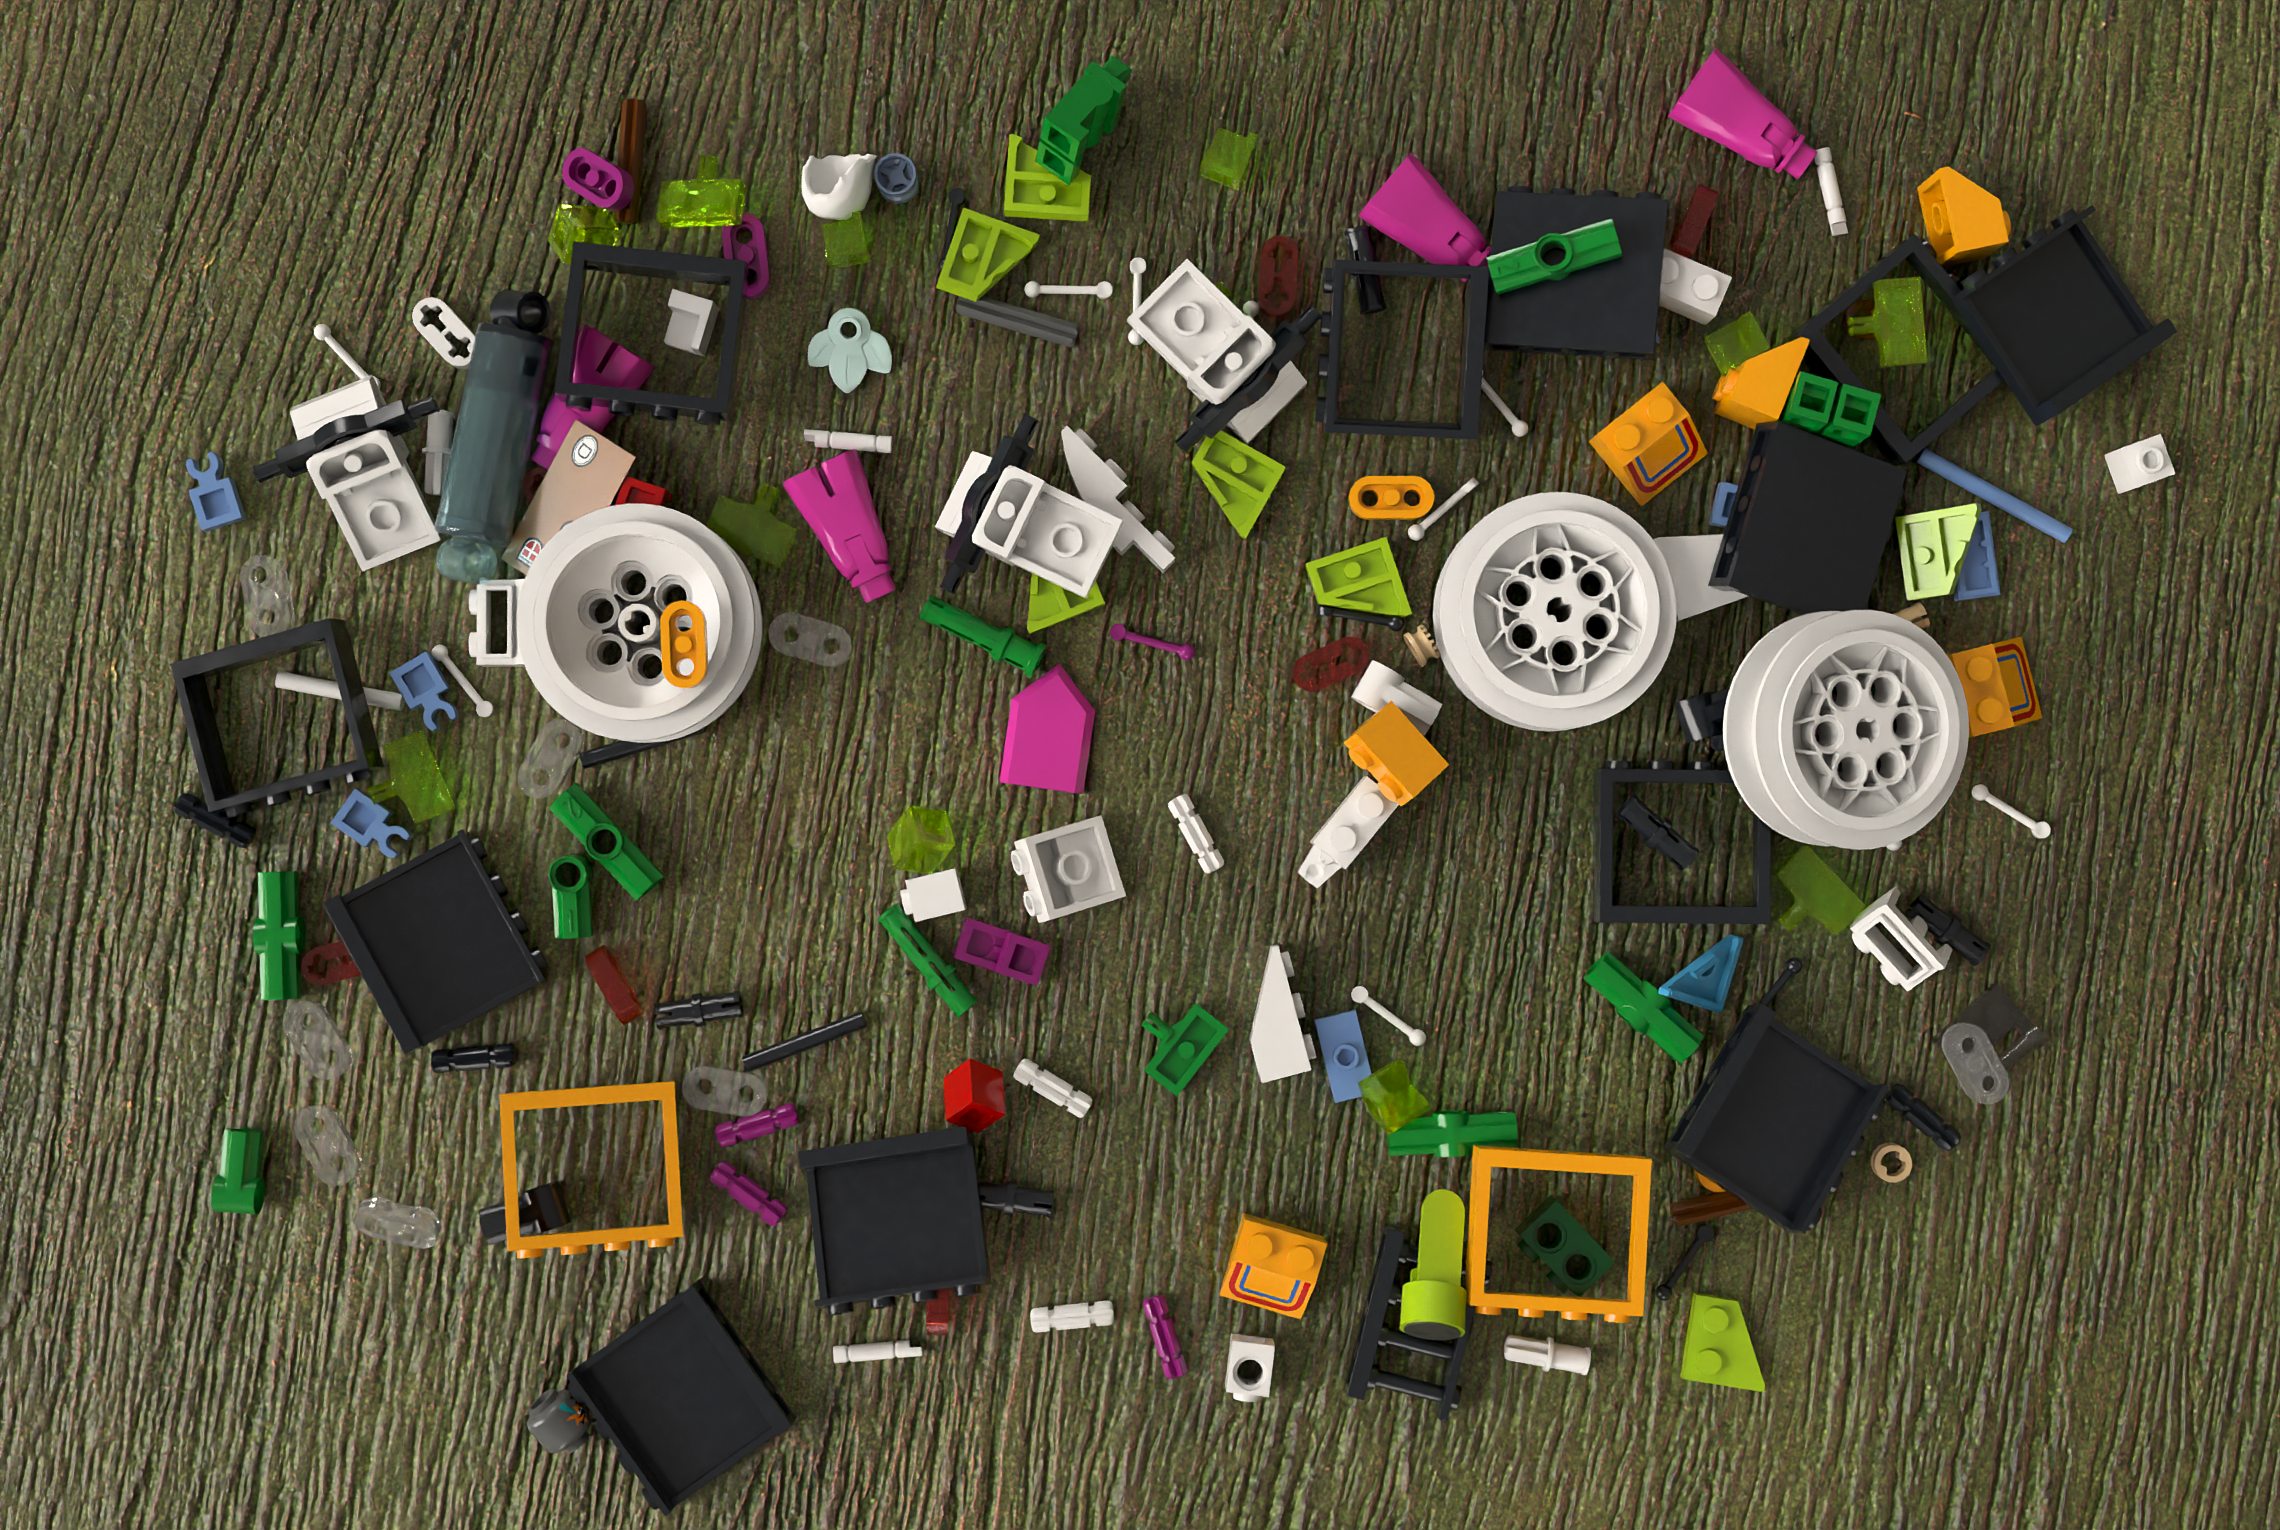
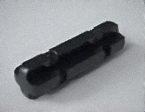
[173,793,256,848]
[431,1043,517,1073]
[1885,1083,1961,1151]

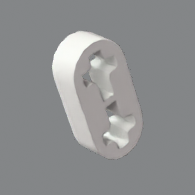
[412,297,481,370]

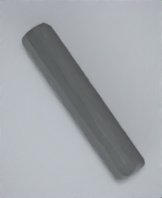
[956,296,1079,347]

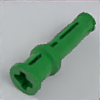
[920,594,1047,679]

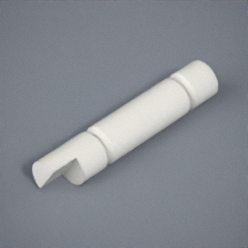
[1814,147,1848,237]
[804,429,892,453]
[833,1340,923,1363]

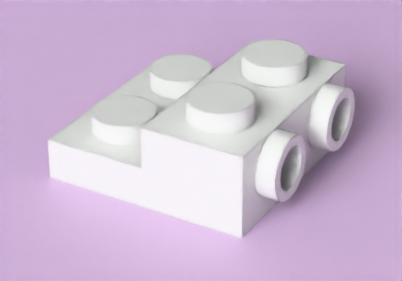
[1011,815,1126,923]

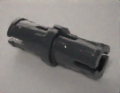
[1344,225,1387,315]
[1616,794,1699,871]
[1905,894,1991,966]
[654,990,744,1030]
[980,1181,1054,1218]

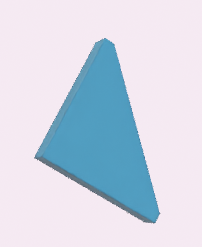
[1658,934,1744,1013]

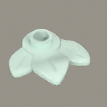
[808,308,892,393]

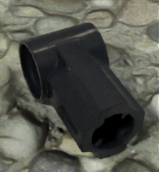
[1673,687,1730,743]
[479,1181,571,1245]

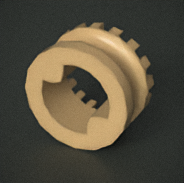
[1403,624,1441,667]
[1870,1142,1912,1183]

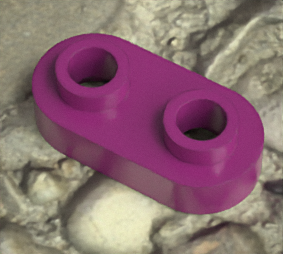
[562,148,634,211]
[722,213,771,299]

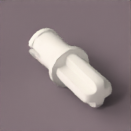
[422,410,456,496]
[1504,1335,1591,1375]

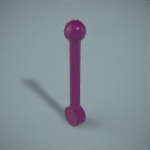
[1110,624,1195,660]

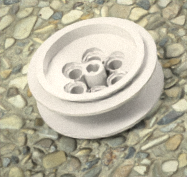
[1433,492,1677,731]
[517,504,763,743]
[1723,610,1969,850]

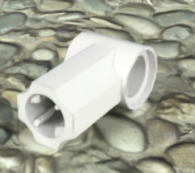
[1351,660,1443,736]

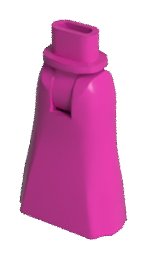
[1667,48,1817,179]
[1359,152,1491,283]
[531,324,656,470]
[782,449,896,603]

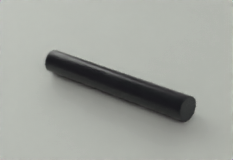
[579,727,706,769]
[742,1011,867,1072]

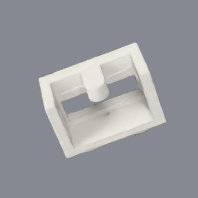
[469,579,525,667]
[1850,887,1953,992]

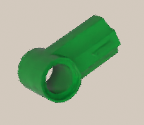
[548,853,593,939]
[211,1128,265,1215]

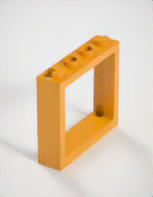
[499,1081,683,1258]
[1465,1145,1652,1323]

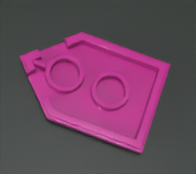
[1000,663,1095,794]

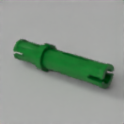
[877,903,978,1018]

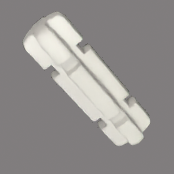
[1168,794,1224,874]
[1013,1058,1092,1118]
[1030,1301,1114,1333]

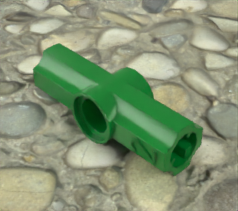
[1486,218,1622,295]
[549,783,665,901]
[253,871,306,1000]
[1583,951,1704,1064]
[1386,1110,1518,1157]

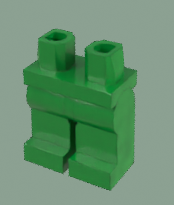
[1035,56,1132,185]
[1777,371,1881,448]

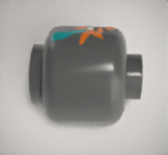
[527,1388,591,1453]

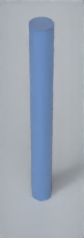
[1915,448,2073,543]

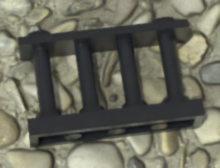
[1344,1223,1493,1421]

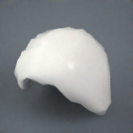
[801,154,877,220]

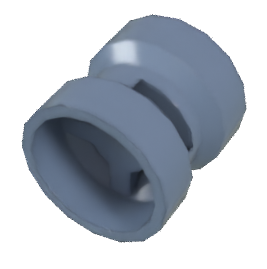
[874,153,919,204]

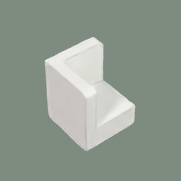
[664,289,719,357]

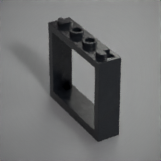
[1787,234,2004,466]
[555,241,750,426]
[1315,259,1489,439]
[170,618,384,818]
[1593,761,1771,924]

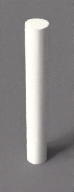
[275,671,405,711]

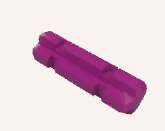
[715,1103,799,1147]
[710,1161,787,1226]
[1143,1294,1187,1379]

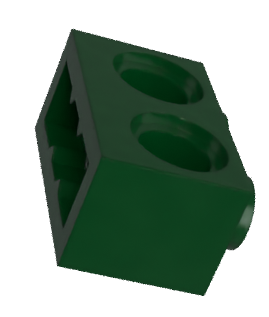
[1514,1195,1616,1297]

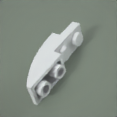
[1061,426,1175,573]

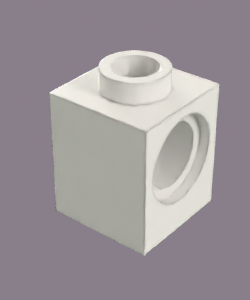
[2104,434,2175,494]
[900,868,967,922]
[1225,1333,1275,1402]

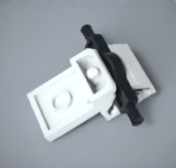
[1127,259,1322,454]
[252,375,442,572]
[935,414,1124,599]

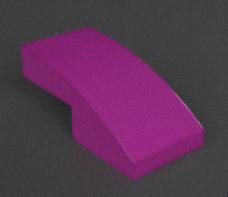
[953,917,1051,986]

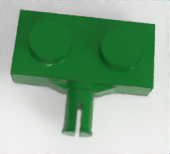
[1140,1003,1229,1096]

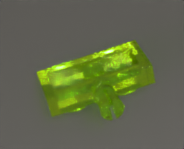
[656,154,746,227]
[1848,276,1928,368]
[706,482,799,568]
[366,730,455,825]
[1773,845,1866,936]

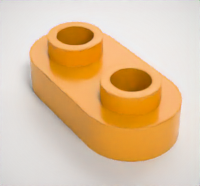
[1348,476,1434,520]
[660,600,708,689]

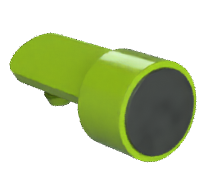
[1400,1189,1467,1340]

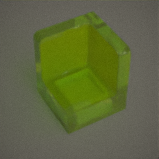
[1200,128,1258,190]
[548,204,620,264]
[821,211,872,269]
[1703,311,1770,376]
[887,805,956,874]
[1358,1058,1430,1135]

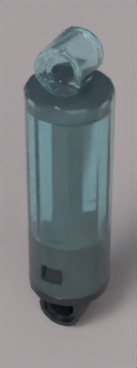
[434,290,554,584]

